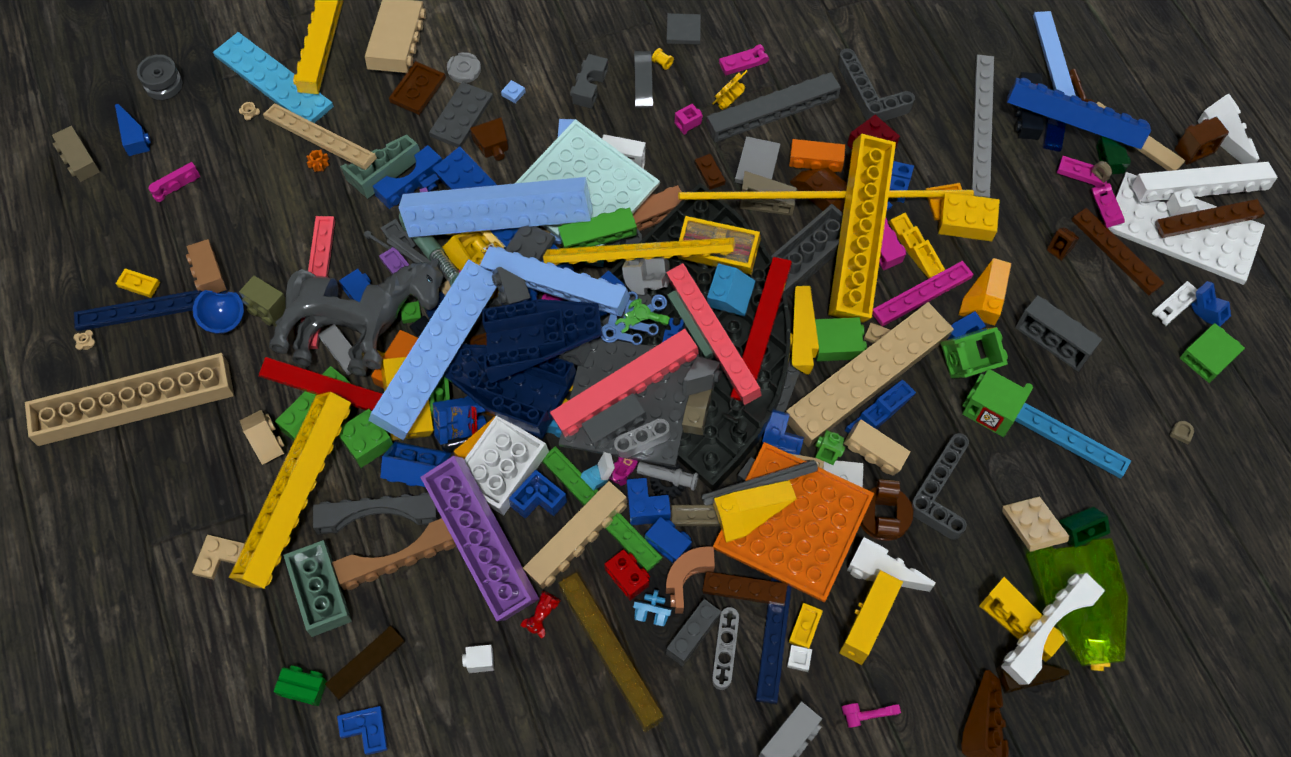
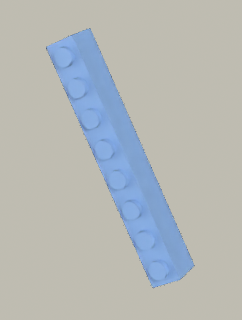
[480,246,630,317]

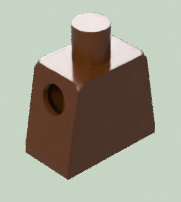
[470,117,508,161]

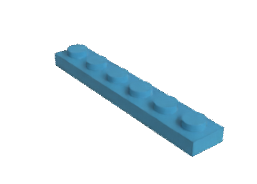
[1015,403,1131,479]

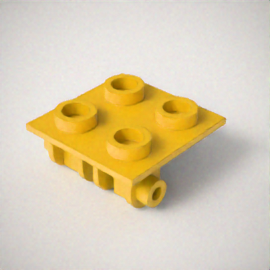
[712,70,747,110]

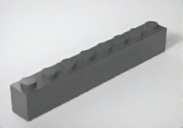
[706,72,841,142]

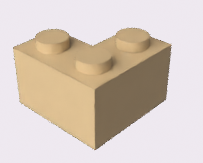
[240,410,285,465]

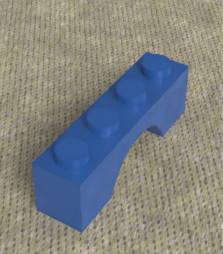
[373,145,442,209]

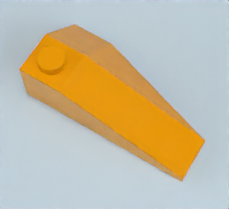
[959,258,1011,326]

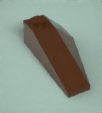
[961,670,1009,757]

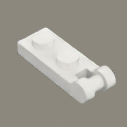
[1152,281,1198,326]

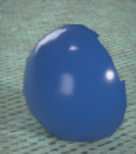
[193,290,244,334]

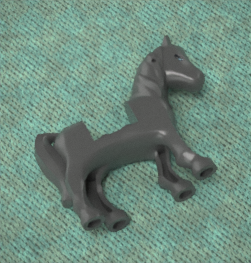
[269,258,443,376]

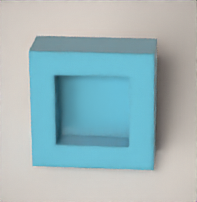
[580,465,609,491]

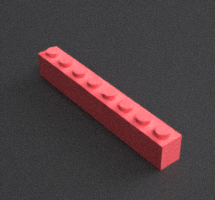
[666,263,762,405]
[550,329,699,437]

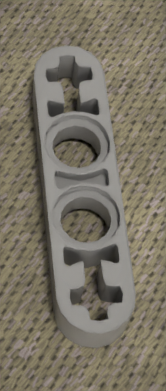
[712,607,739,690]

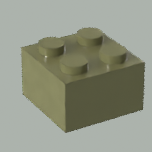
[239,275,285,327]

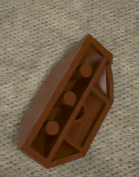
[790,168,847,213]

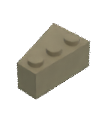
[739,171,797,216]

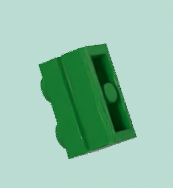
[274,665,327,706]

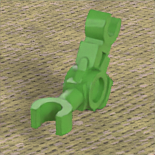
[615,299,670,334]

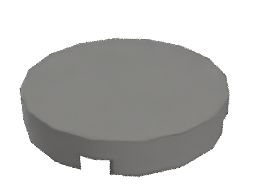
[447,52,481,83]

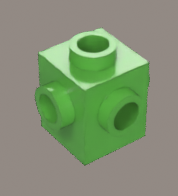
[815,430,845,465]

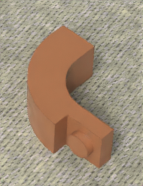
[666,547,715,614]

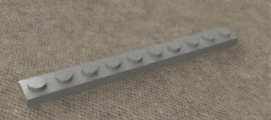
[971,55,994,198]

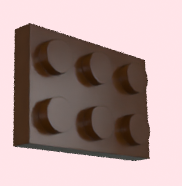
[389,61,446,115]

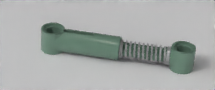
[399,213,460,286]

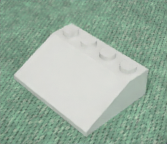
[464,416,549,516]

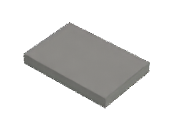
[735,136,780,184]

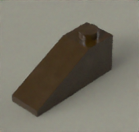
[996,660,1070,694]

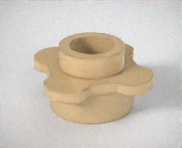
[239,102,260,120]
[74,330,95,350]

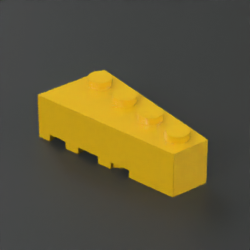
[979,577,1066,662]

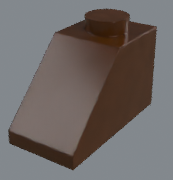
[1047,227,1079,261]

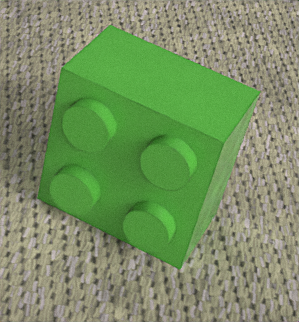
[338,409,393,468]

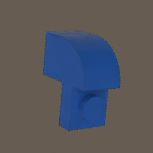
[1191,281,1231,327]

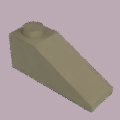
[682,388,713,436]

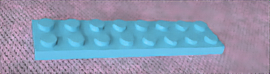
[213,32,334,123]

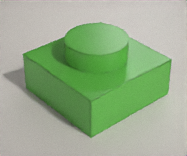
[401,301,421,324]

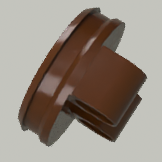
[860,479,913,541]

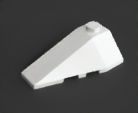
[1198,94,1260,164]
[847,537,936,592]

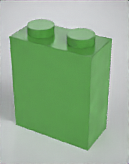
[815,317,867,361]
[1180,323,1245,383]

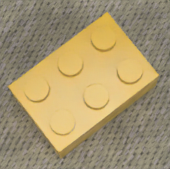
[938,192,1000,241]

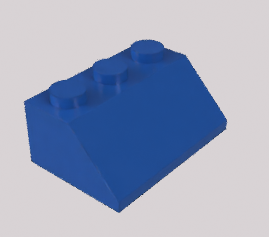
[380,442,451,488]

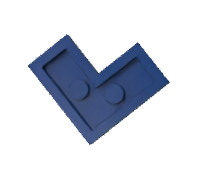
[761,410,804,455]
[337,706,388,755]

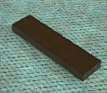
[325,626,405,701]

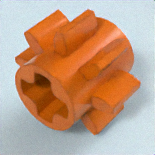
[306,149,329,172]

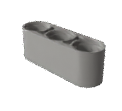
[318,324,352,375]
[614,419,671,458]

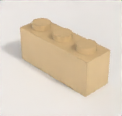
[843,420,910,475]

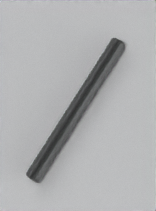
[702,460,818,506]

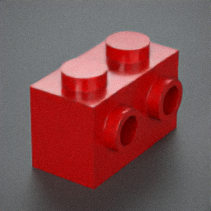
[604,549,650,601]

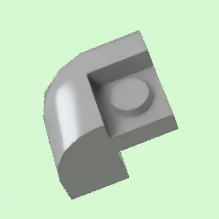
[622,256,670,295]

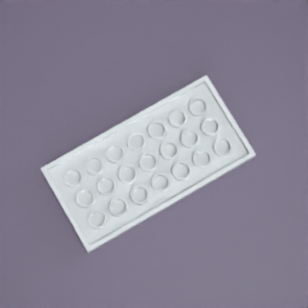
[1108,172,1265,285]

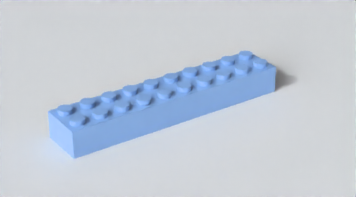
[399,177,592,237]
[368,259,497,441]

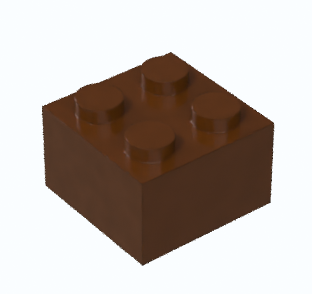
[1174,116,1229,165]

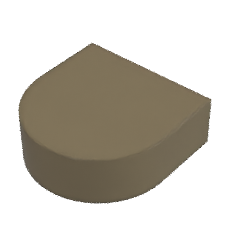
[1092,161,1112,183]
[1169,421,1194,444]

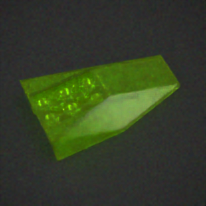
[1026,538,1128,666]

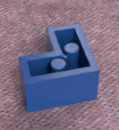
[509,470,567,519]
[627,478,671,525]

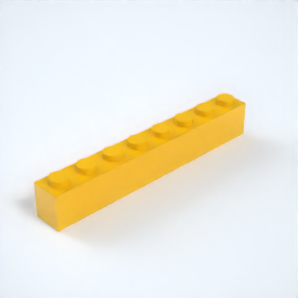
[293,0,343,94]

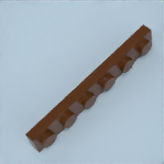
[1155,199,1265,238]
[1071,208,1164,296]

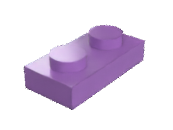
[379,247,409,274]

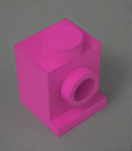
[674,104,703,135]

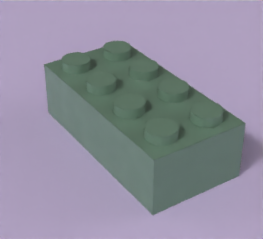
[283,540,352,637]

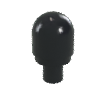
[441,437,468,453]

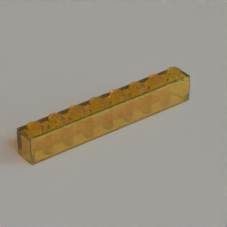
[559,572,664,732]

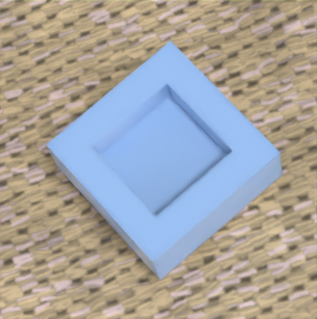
[501,80,526,104]

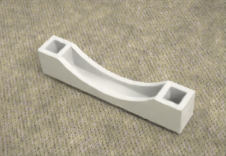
[1001,573,1105,685]

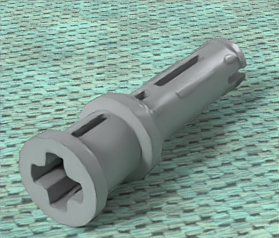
[637,461,699,491]

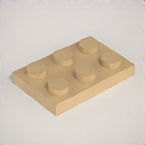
[1002,496,1069,552]

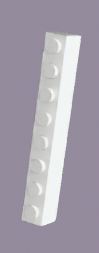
[1132,162,1278,202]

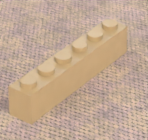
[523,481,628,589]

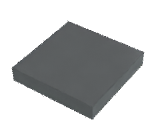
[667,13,701,45]

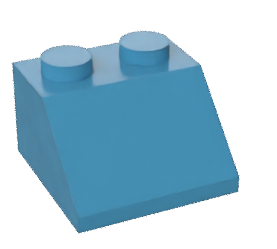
[707,263,755,316]

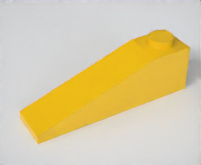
[442,231,499,299]
[713,480,797,543]

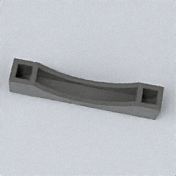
[313,492,438,534]

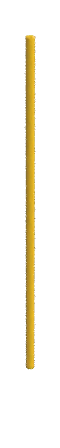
[678,190,974,200]

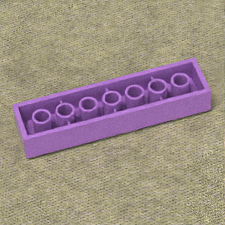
[420,456,539,621]

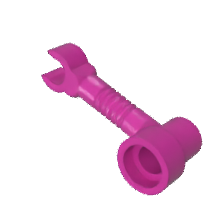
[842,703,901,728]

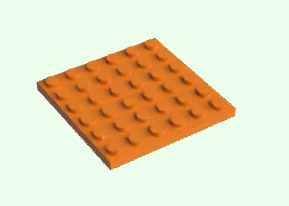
[713,442,874,603]

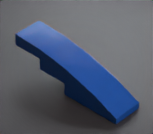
[845,379,916,434]

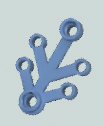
[601,291,667,345]

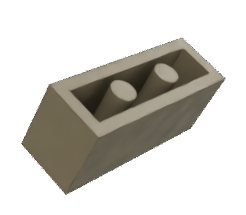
[52,125,100,182]

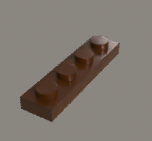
[703,572,788,606]

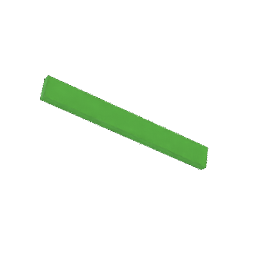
[542,446,662,572]

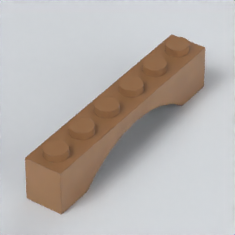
[332,518,456,590]

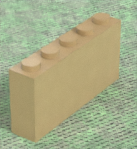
[365,0,426,73]

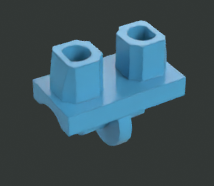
[633,590,672,626]

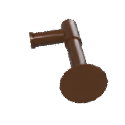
[1069,69,1095,103]

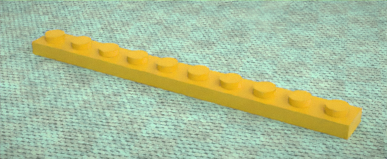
[543,237,735,265]

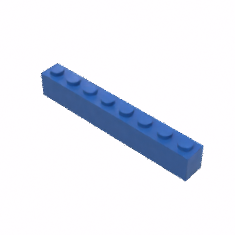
[1007,78,1151,149]

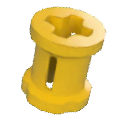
[652,48,674,70]

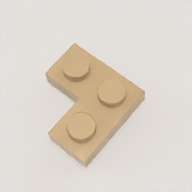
[192,535,245,580]

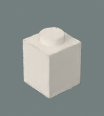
[1166,189,1197,216]
[462,645,494,673]

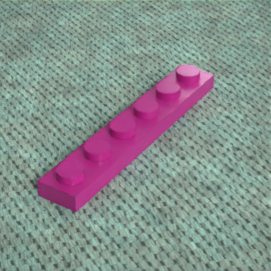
[872,261,974,327]

